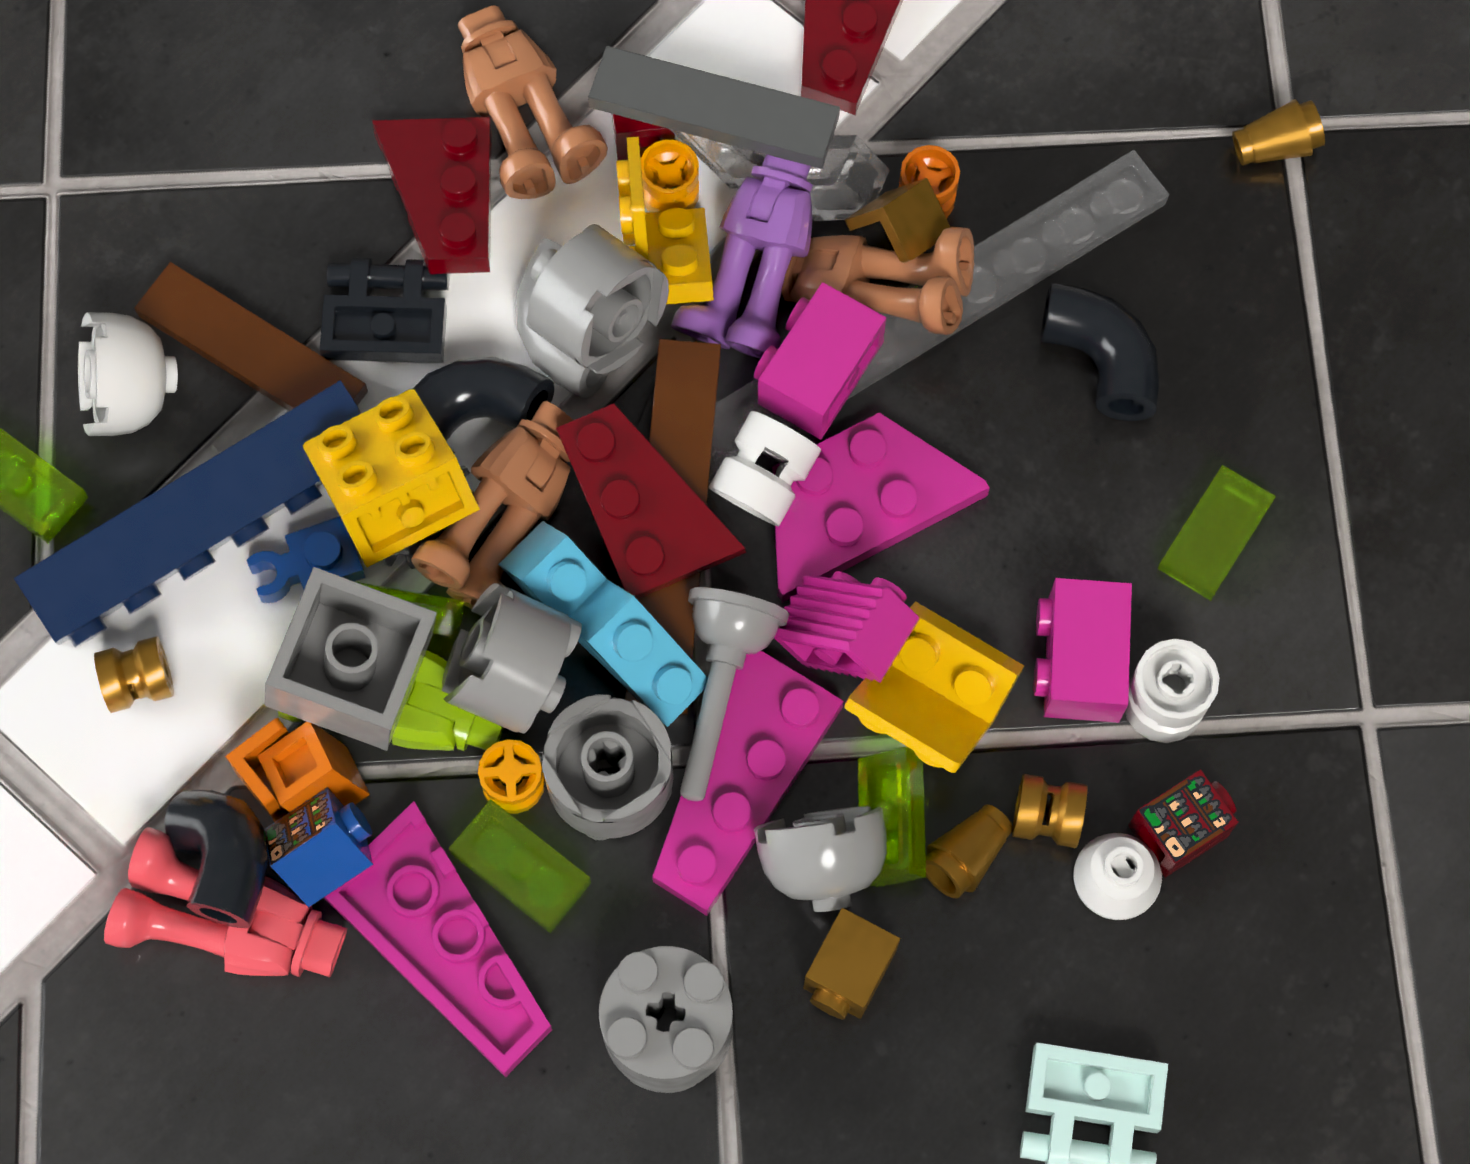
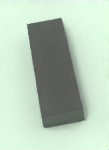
[588,46,840,169]

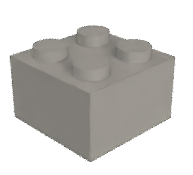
[265,567,437,751]

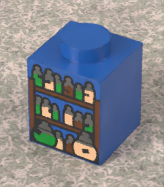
[264,787,373,907]

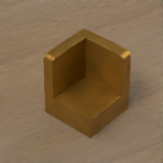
[845,178,950,263]

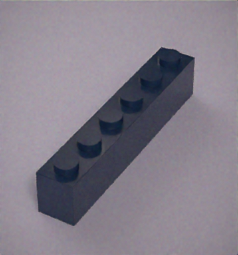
[14,380,361,648]

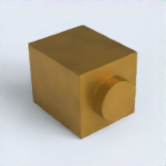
[803,908,901,1020]

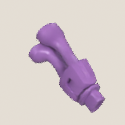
[671,155,813,359]

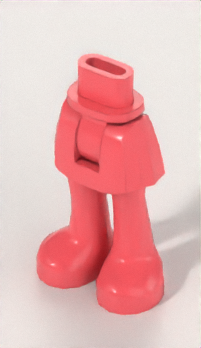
[104,827,347,977]

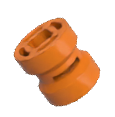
[898,145,960,218]

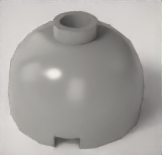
[754,806,887,912]

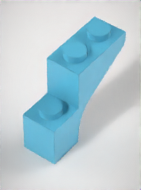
[498,521,708,727]

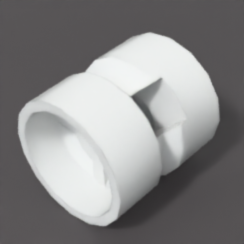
[709,411,821,527]
[1125,639,1220,743]

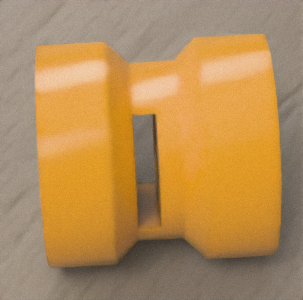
[641,139,699,212]

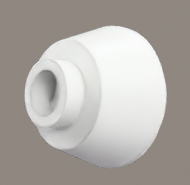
[1073,833,1162,920]

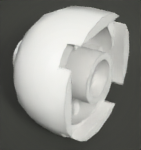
[78,312,178,436]

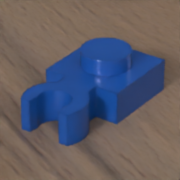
[246,516,366,603]

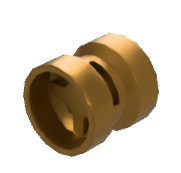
[94,636,174,713]
[1012,773,1088,848]

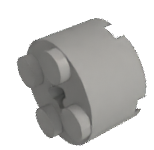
[526,224,669,374]
[442,583,582,734]
[542,695,673,840]
[599,946,733,1093]

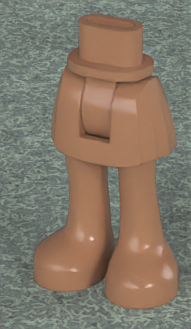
[458,6,608,199]
[781,227,974,335]
[411,401,573,609]

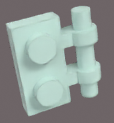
[1020,1042,1168,1164]

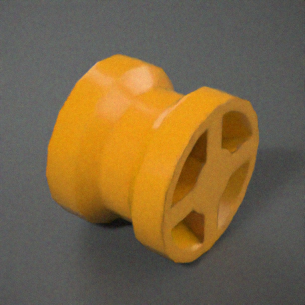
[478,739,545,814]

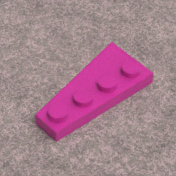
[653,651,844,916]
[324,801,552,1077]

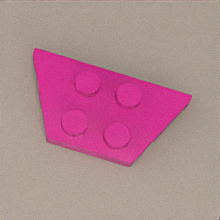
[772,413,990,603]

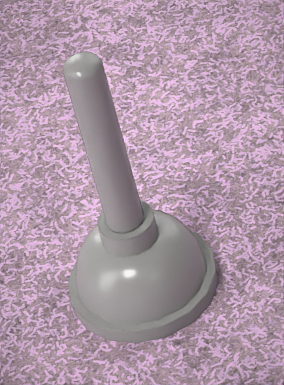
[680,587,789,801]

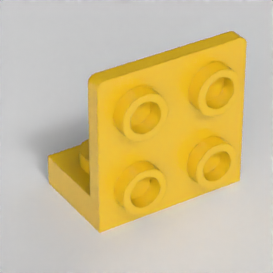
[616,136,714,305]
[303,389,480,568]
[844,601,1024,773]

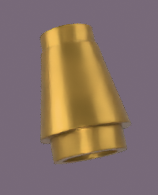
[1232,99,1325,166]
[921,804,1013,898]

